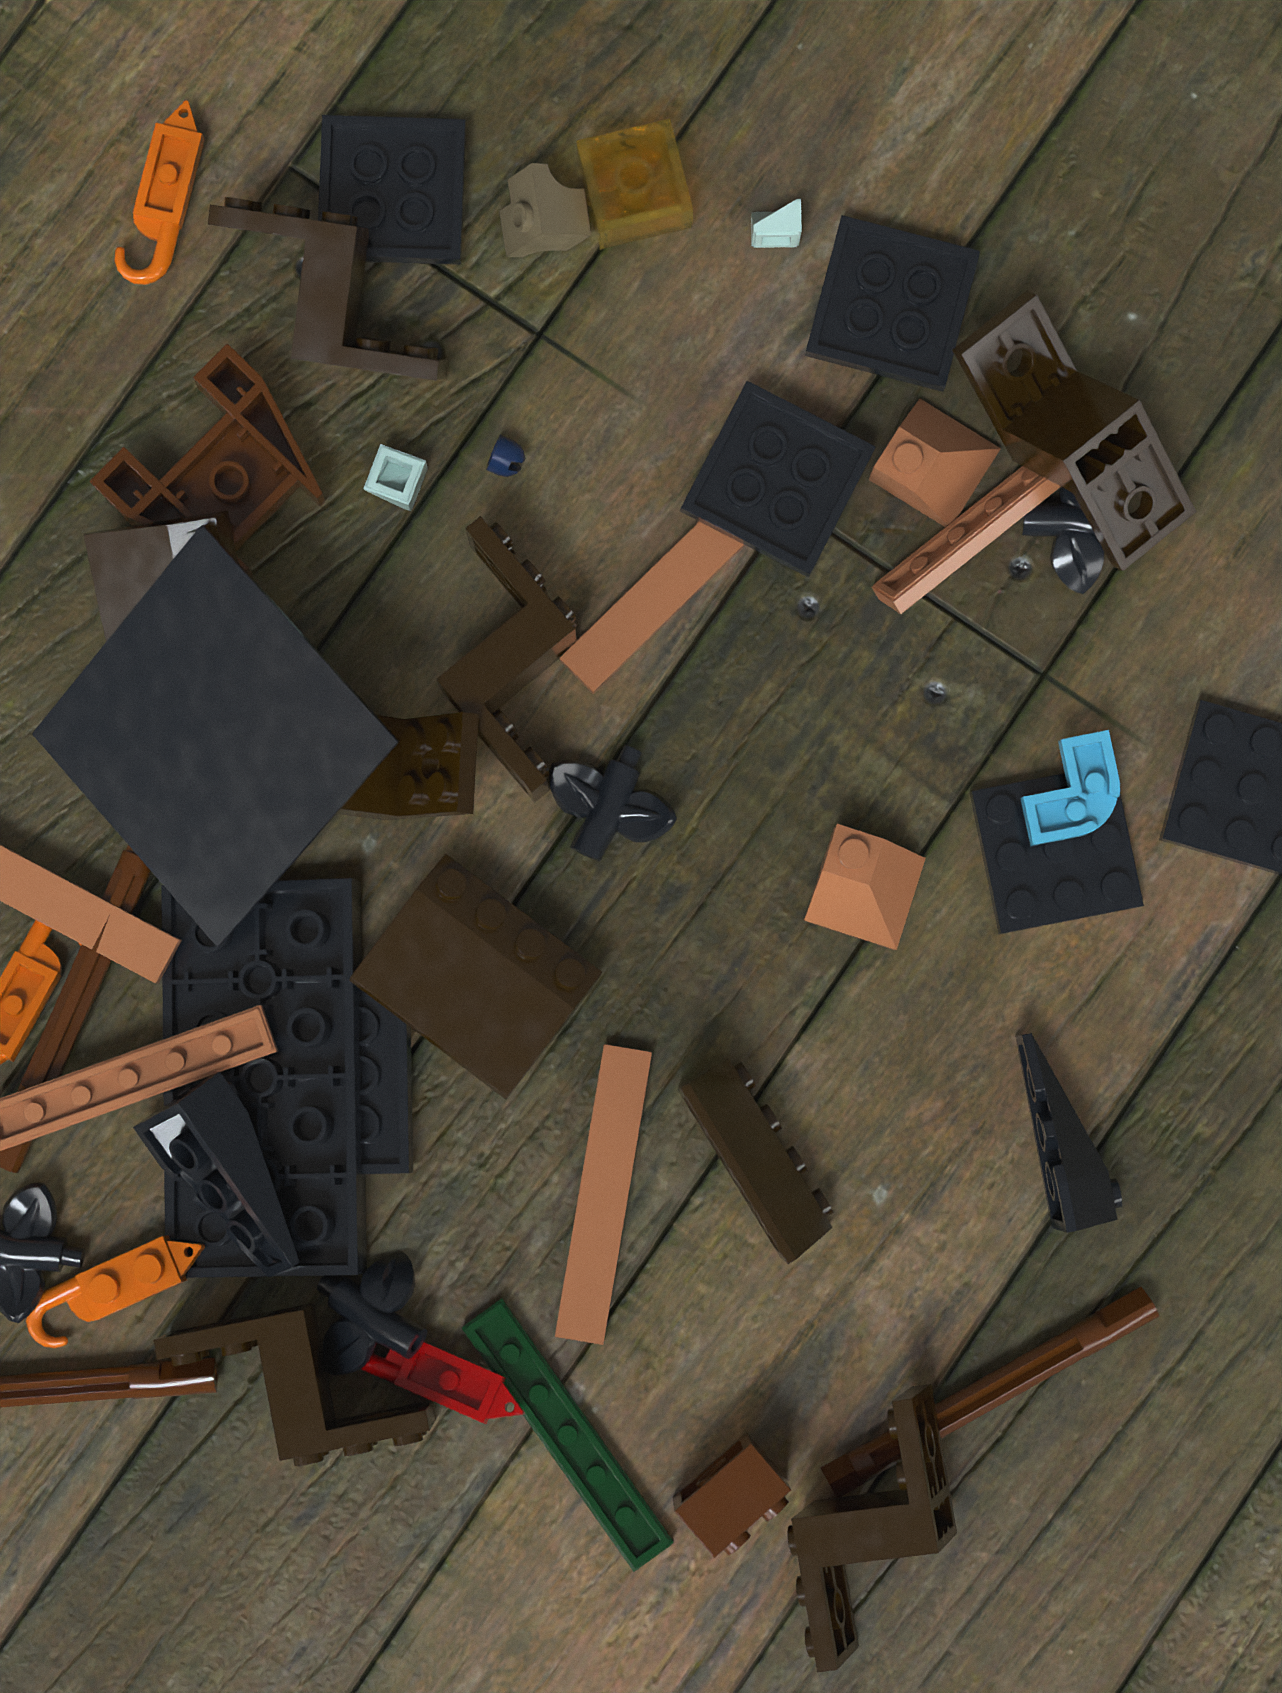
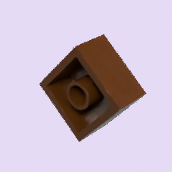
[673,1432,791,1558]

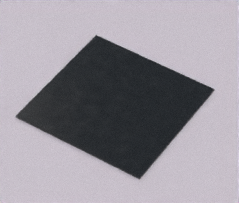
[32,524,400,947]

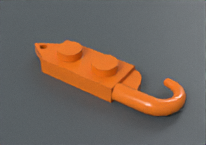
[114,100,205,285]
[0,920,82,1064]
[26,1235,205,1348]

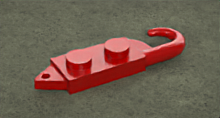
[361,1342,525,1424]

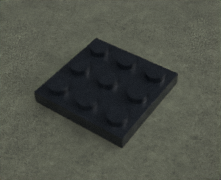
[318,115,466,265]
[805,215,980,392]
[680,381,876,578]
[1159,700,1282,876]
[970,773,1144,935]

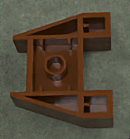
[89,344,325,577]

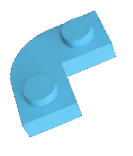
[1021,730,1120,846]

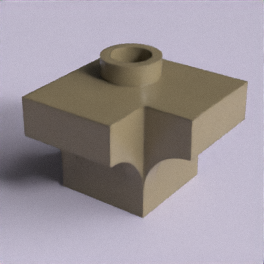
[499,163,591,258]

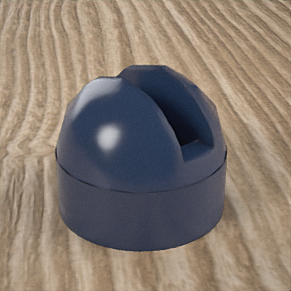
[486,434,526,477]

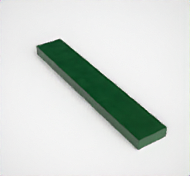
[462,1298,674,1572]

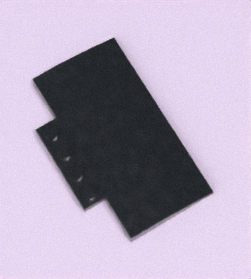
[161,878,413,1278]

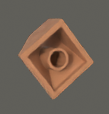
[869,399,1001,527]
[804,824,926,950]

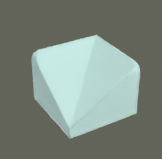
[751,199,802,248]
[363,444,428,511]

